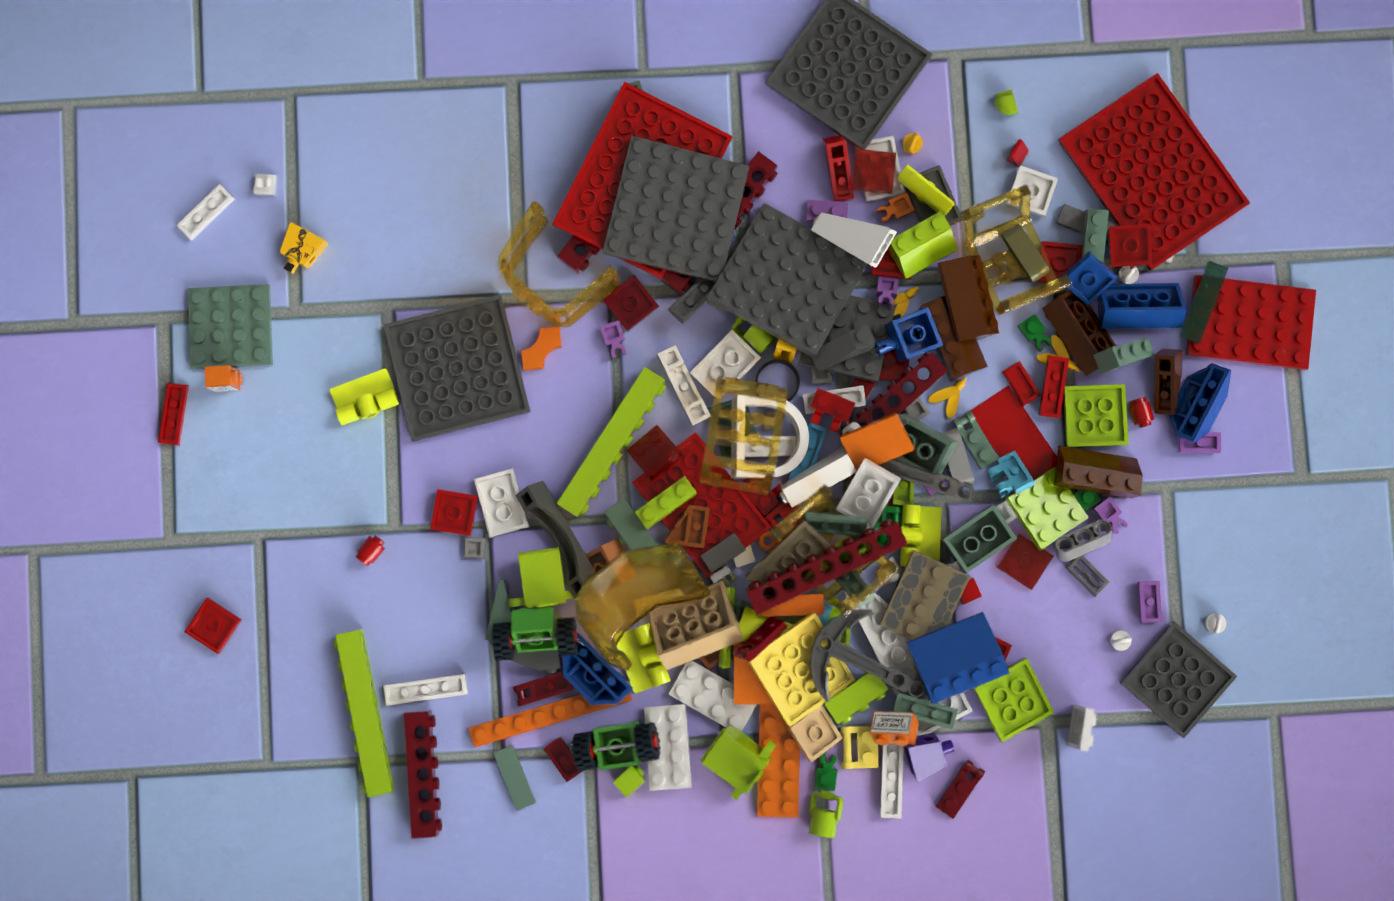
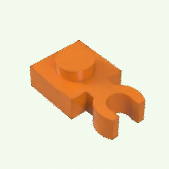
[876,192,915,223]

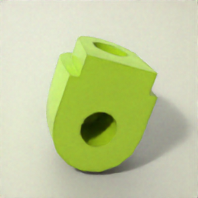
[993,89,1018,116]

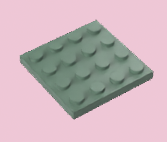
[188,284,273,369]

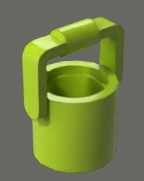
[731,316,776,354]
[809,790,843,838]

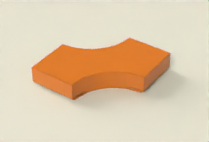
[521,326,562,371]

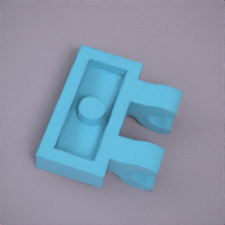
[987,450,1035,498]

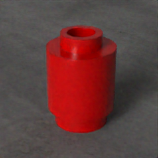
[1129,397,1155,428]
[355,535,385,566]

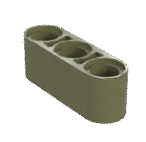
[1001,224,1050,283]

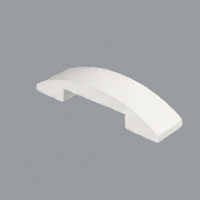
[658,345,711,425]

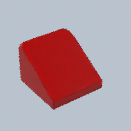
[1007,139,1028,167]

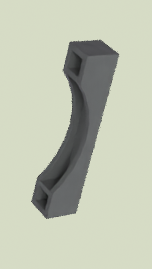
[515,481,604,601]

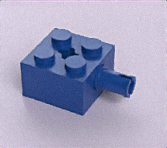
[874,307,943,363]

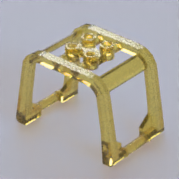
[960,184,1071,316]
[498,202,620,328]
[700,376,788,495]
[771,484,899,618]

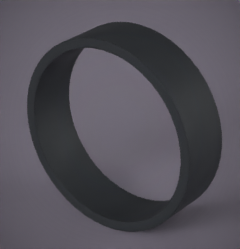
[755,360,800,402]

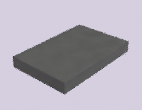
[904,165,963,226]

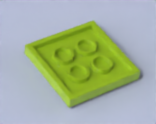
[1063,384,1129,447]
[1005,467,1089,551]
[973,658,1054,742]

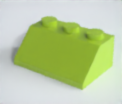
[888,211,958,280]

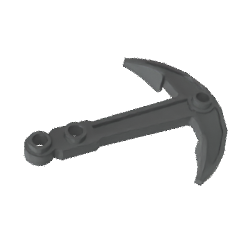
[856,420,974,514]
[809,609,924,702]

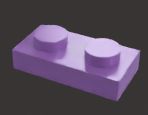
[806,200,848,221]
[1178,432,1221,453]
[1137,581,1162,623]

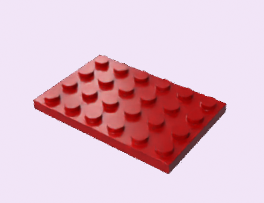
[1186,275,1316,370]
[632,432,772,578]

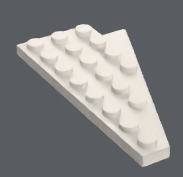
[843,591,973,736]

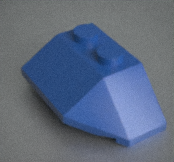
[1169,363,1231,443]
[562,632,634,705]

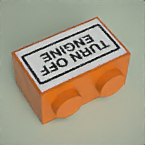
[205,365,243,392]
[870,711,919,746]

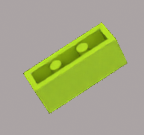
[635,476,697,530]
[824,672,888,725]

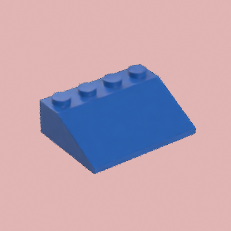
[906,612,1009,704]

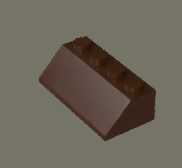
[937,255,999,342]
[1042,291,1116,376]
[919,296,988,382]
[1054,445,1143,499]

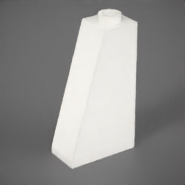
[811,212,897,268]
[780,447,857,507]

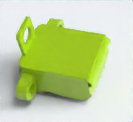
[508,547,574,609]
[701,726,777,801]

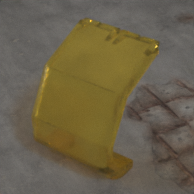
[575,543,710,670]

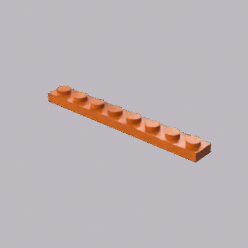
[469,693,632,748]

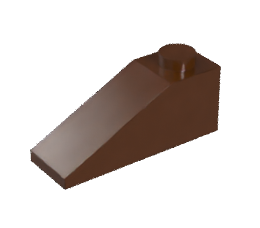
[1155,349,1182,415]

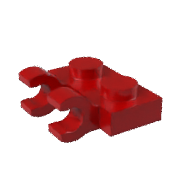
[810,388,855,433]
[738,467,783,516]

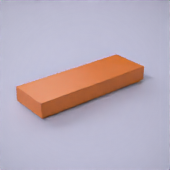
[762,593,824,617]

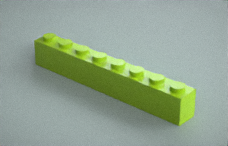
[557,367,667,518]
[334,629,395,797]

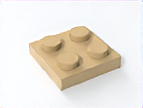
[787,705,843,762]

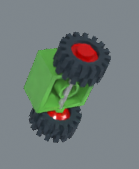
[492,606,578,661]
[572,720,661,771]

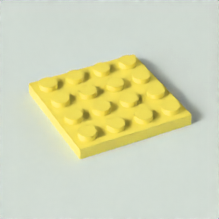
[749,612,856,727]

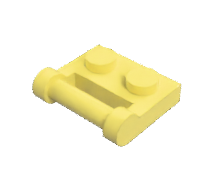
[840,726,879,769]

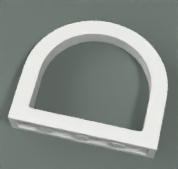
[731,395,809,479]

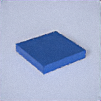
[1059,251,1118,305]

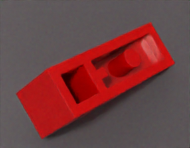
[822,135,854,201]

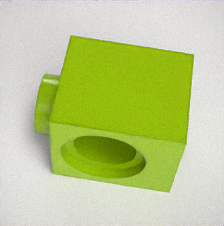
[613,765,646,798]

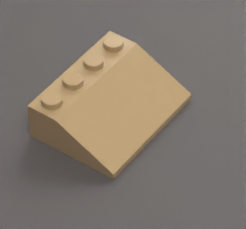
[648,581,743,670]

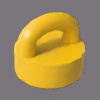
[902,133,923,154]

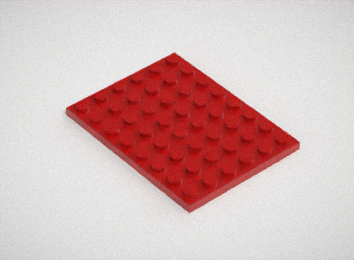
[1058,73,1250,271]
[552,81,733,280]

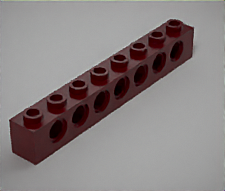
[661,151,778,295]
[745,519,908,615]

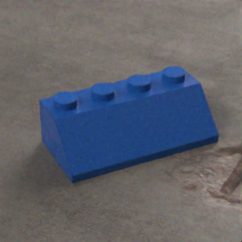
[1098,283,1187,329]

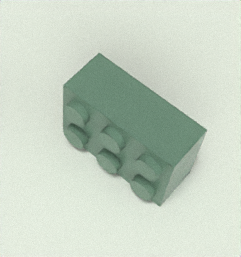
[895,413,958,474]
[940,505,1017,573]

